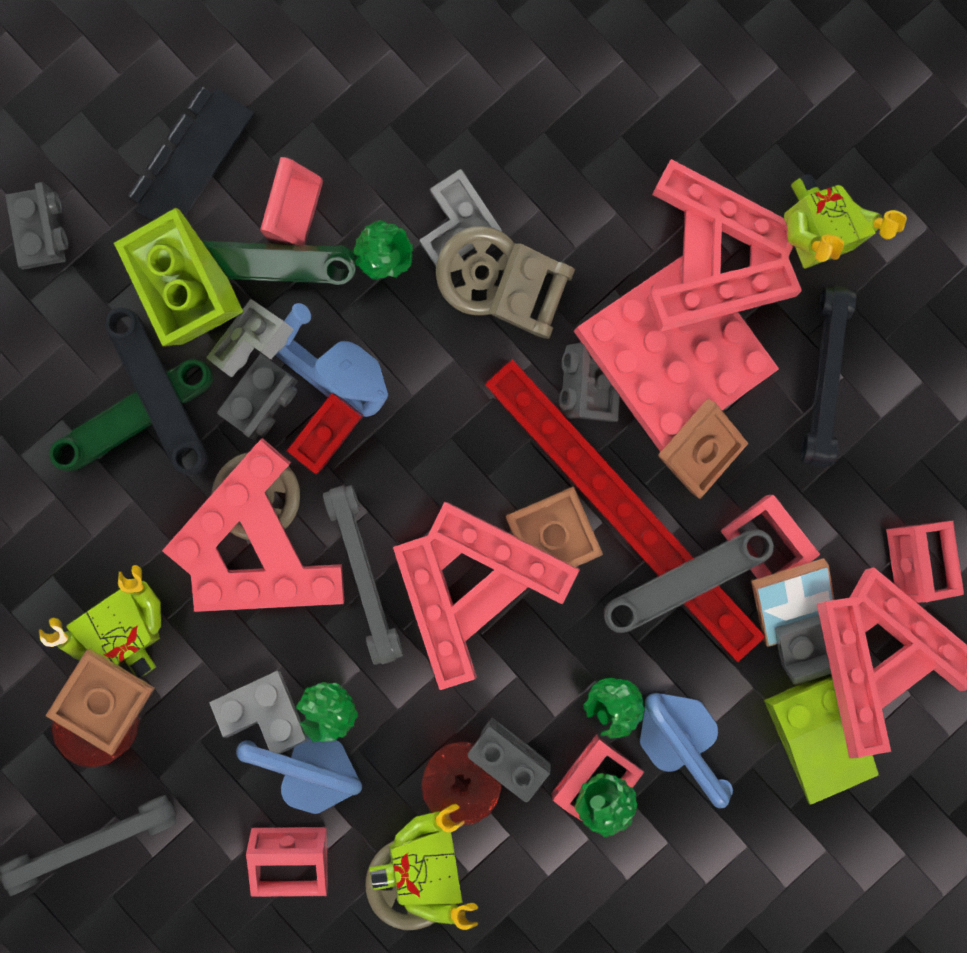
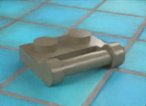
[488,244,575,339]

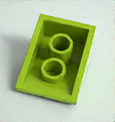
[114,208,243,346]
[764,674,879,805]

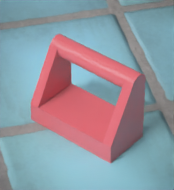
[260,157,323,245]
[721,495,820,579]
[886,521,964,603]
[551,734,644,821]
[246,827,328,897]

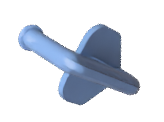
[275,303,388,417]
[640,693,733,808]
[236,736,362,814]

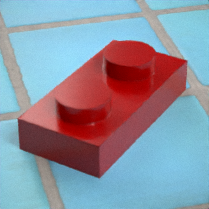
[287,392,364,474]

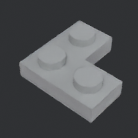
[419,169,502,266]
[206,299,294,377]
[209,671,309,754]

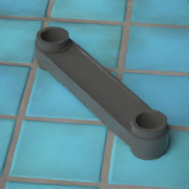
[323,484,403,665]
[603,529,774,633]
[0,794,177,896]

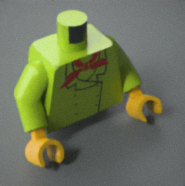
[784,174,907,269]
[39,565,161,679]
[369,804,478,930]

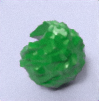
[354,220,413,280]
[583,678,645,739]
[296,682,358,742]
[574,773,638,837]

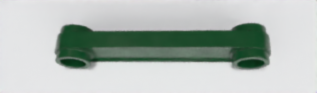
[202,241,356,285]
[49,359,213,471]

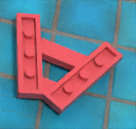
[647,159,802,332]
[162,438,345,612]
[393,502,580,690]
[817,567,967,758]

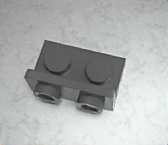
[5,182,68,270]
[559,342,620,422]
[217,353,298,440]
[775,615,831,684]
[468,717,551,802]

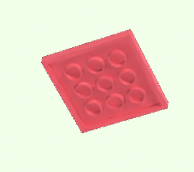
[574,256,779,452]

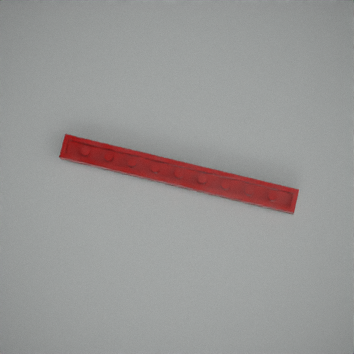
[485,359,765,662]

